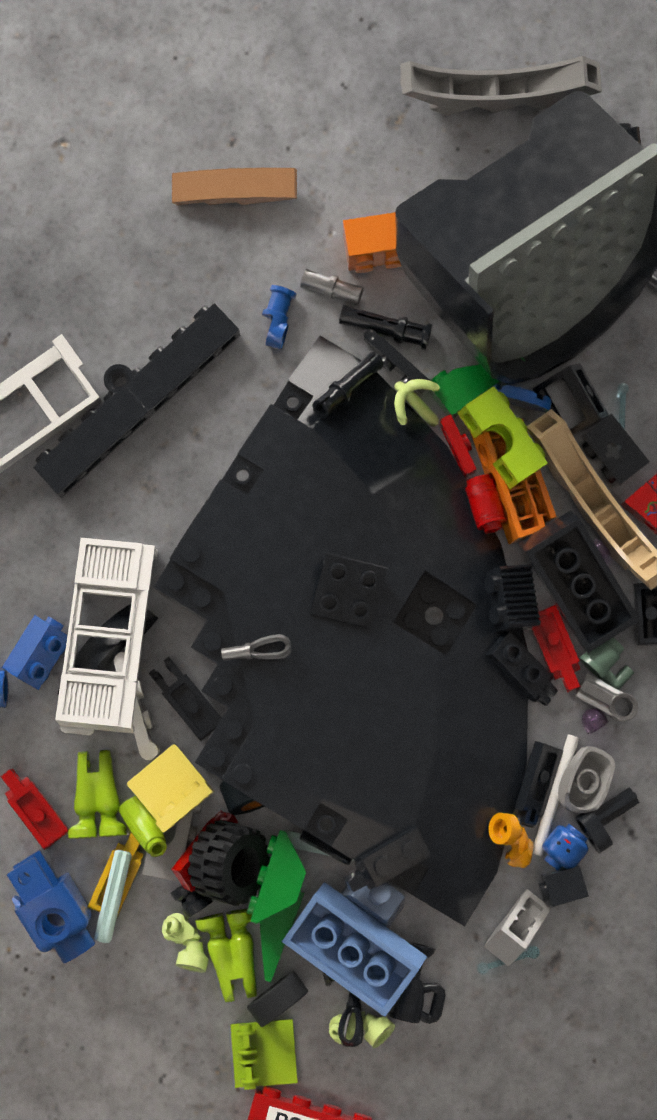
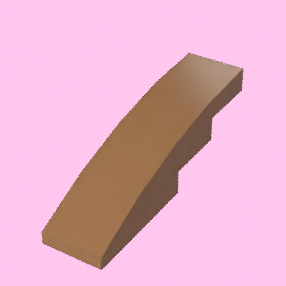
[172,167,297,205]

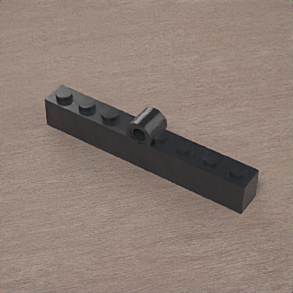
[33,303,241,498]

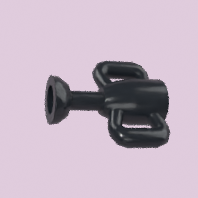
[375,941,446,1024]

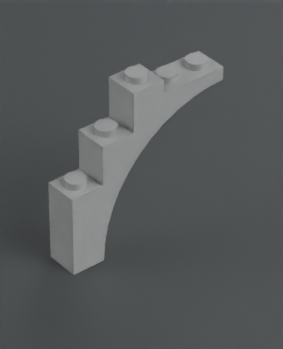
[400,56,602,116]

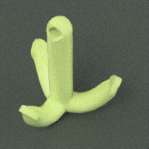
[394,379,440,427]

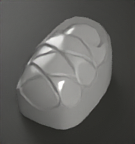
[558,746,615,813]

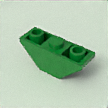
[246,830,306,924]

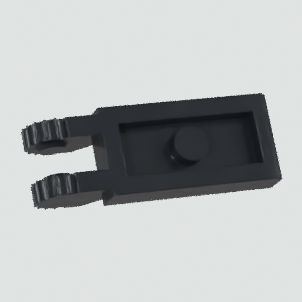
[149,657,222,741]

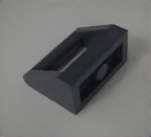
[532,363,609,436]

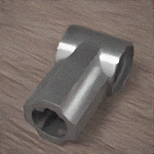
[575,673,638,722]

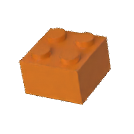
[343,212,401,273]

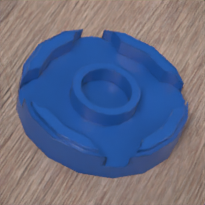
[493,384,552,412]

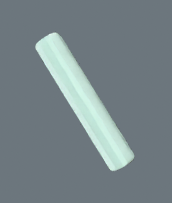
[94,850,132,943]

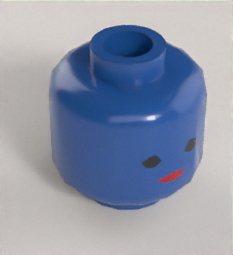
[542,824,589,871]

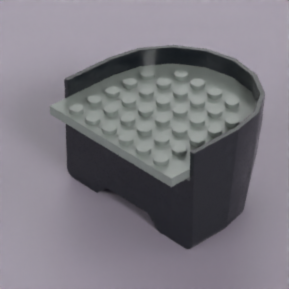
[395,91,657,384]

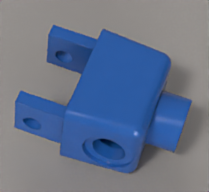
[6,850,95,964]

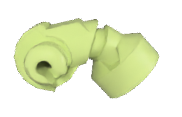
[162,913,209,973]
[329,1011,395,1048]

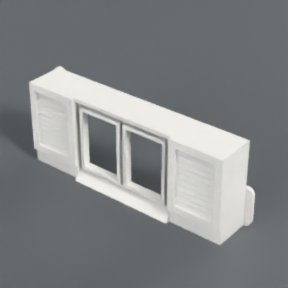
[55,538,158,736]

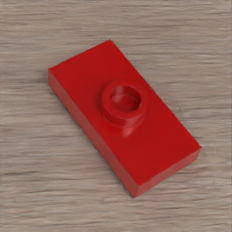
[439,414,477,478]

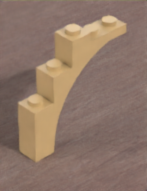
[527,409,657,590]

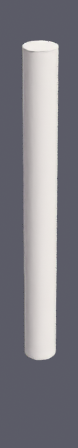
[533,734,579,857]

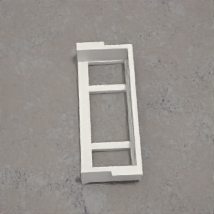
[0,334,102,473]

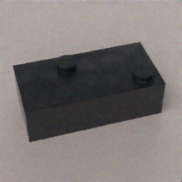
[518,510,640,653]

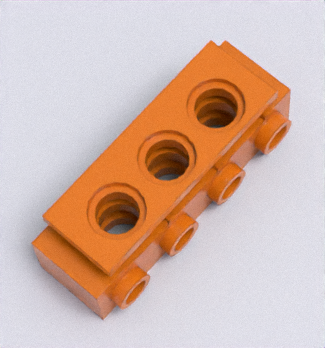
[470,418,557,545]

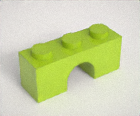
[457,386,548,489]

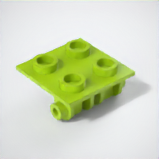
[230,1019,298,1090]

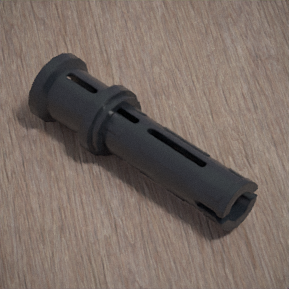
[339,305,433,350]

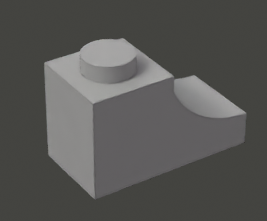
[484,889,551,966]

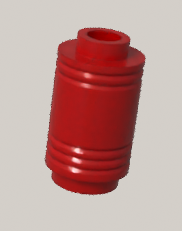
[465,474,507,534]

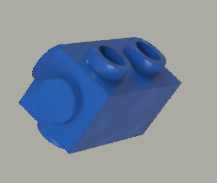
[2,615,68,690]

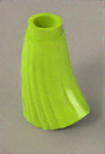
[119,796,167,857]

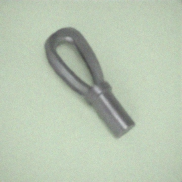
[221,634,291,661]

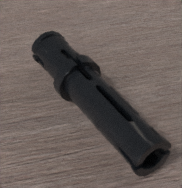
[312,352,384,418]

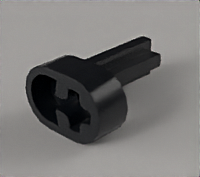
[575,787,640,854]

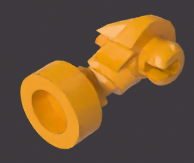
[489,813,533,868]

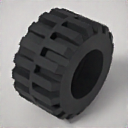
[188,820,270,906]

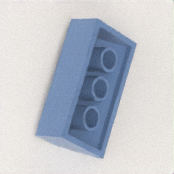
[282,882,427,1017]

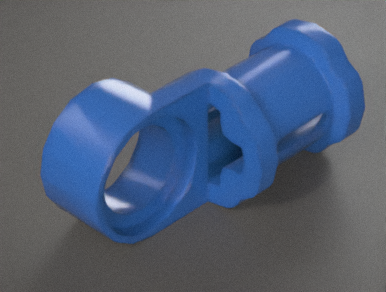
[262,285,297,350]

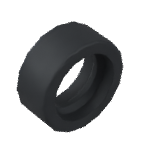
[247,971,308,1027]

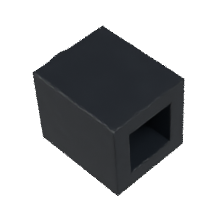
[538,865,589,907]

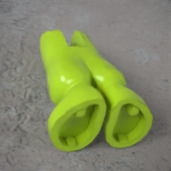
[68,750,127,839]
[195,908,257,1003]

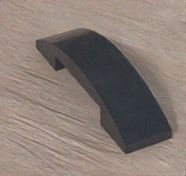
[57,604,158,695]

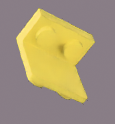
[127,744,215,833]

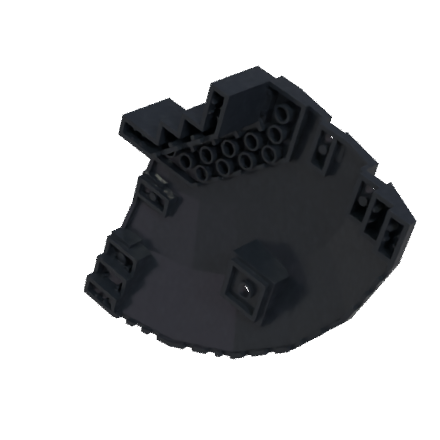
[154,336,528,926]

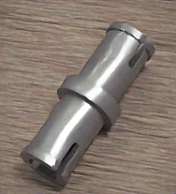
[300,268,364,306]

